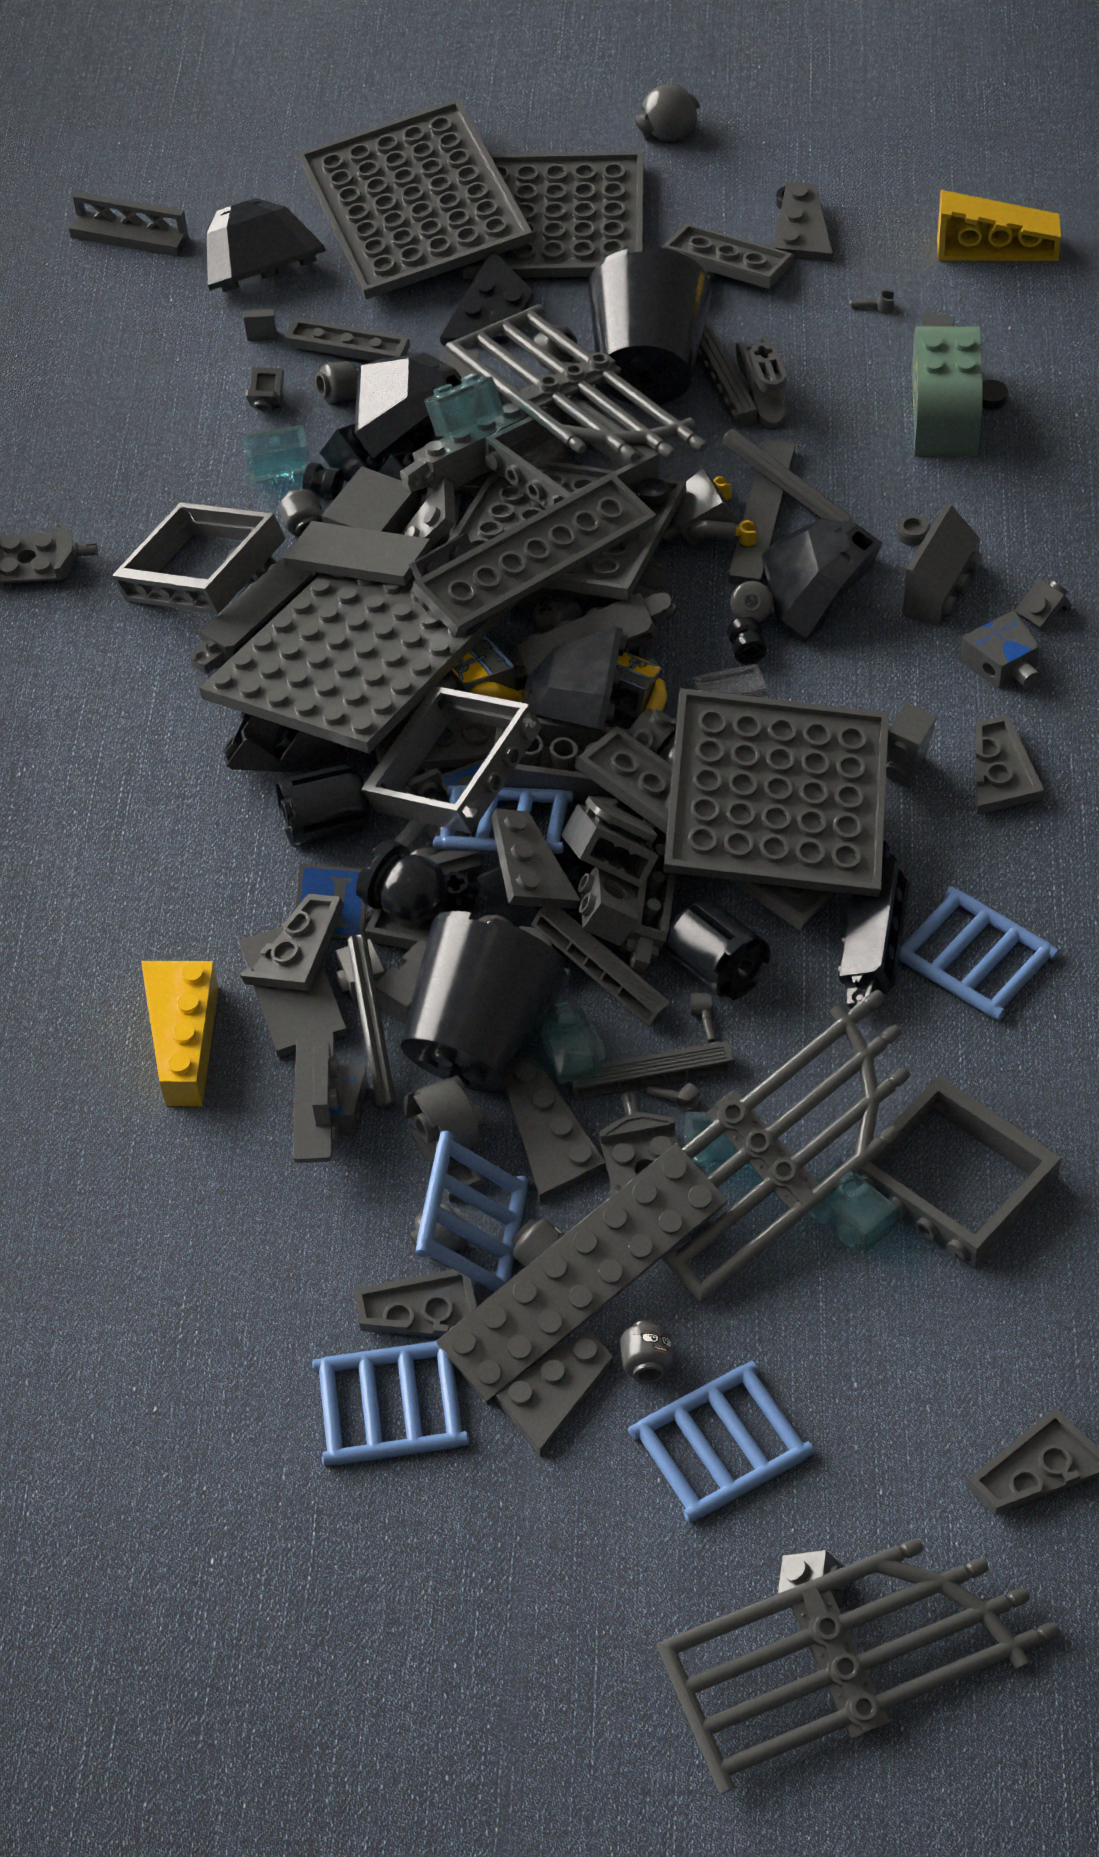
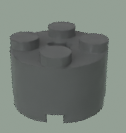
[404,1076,483,1162]

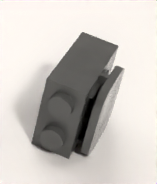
[321,466,419,534]
[561,796,659,888]

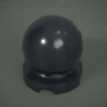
[356,839,448,926]

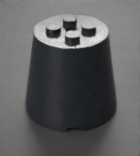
[588,247,712,405]
[400,911,571,1092]

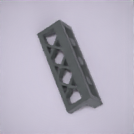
[69,191,189,257]

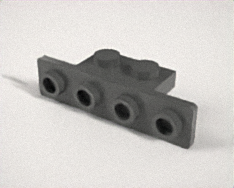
[293,1032,339,1163]

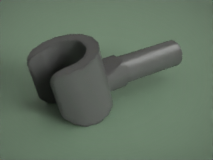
[851,289,894,314]
[691,993,716,1043]
[647,1083,701,1113]

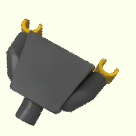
[663,468,757,546]

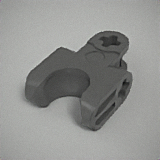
[736,337,787,428]

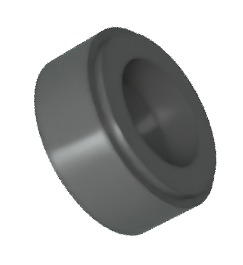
[897,515,930,546]

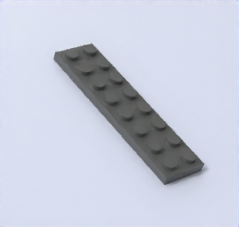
[412,473,657,636]
[574,726,838,931]
[436,1143,728,1404]

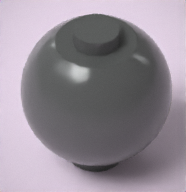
[635,84,700,143]

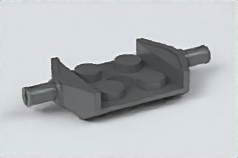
[0,522,98,584]
[600,1092,679,1189]

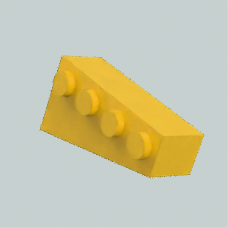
[937,190,1061,261]
[141,961,219,1107]

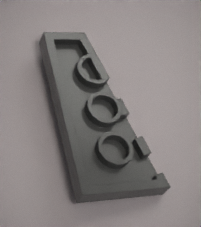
[505,1055,606,1203]

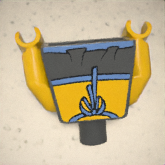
[436,636,524,702]
[610,651,667,719]

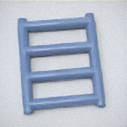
[433,785,574,855]
[899,886,1060,1021]
[415,1131,529,1293]
[312,1341,470,1466]
[628,1361,816,1523]

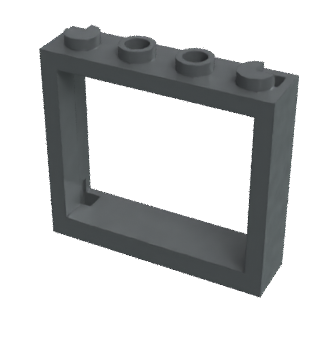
[485,395,659,509]
[112,502,286,614]
[361,686,542,833]
[852,1075,1062,1269]

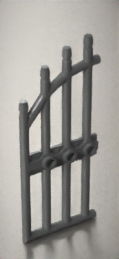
[445,304,707,462]
[607,990,910,1303]
[655,1539,1060,1795]

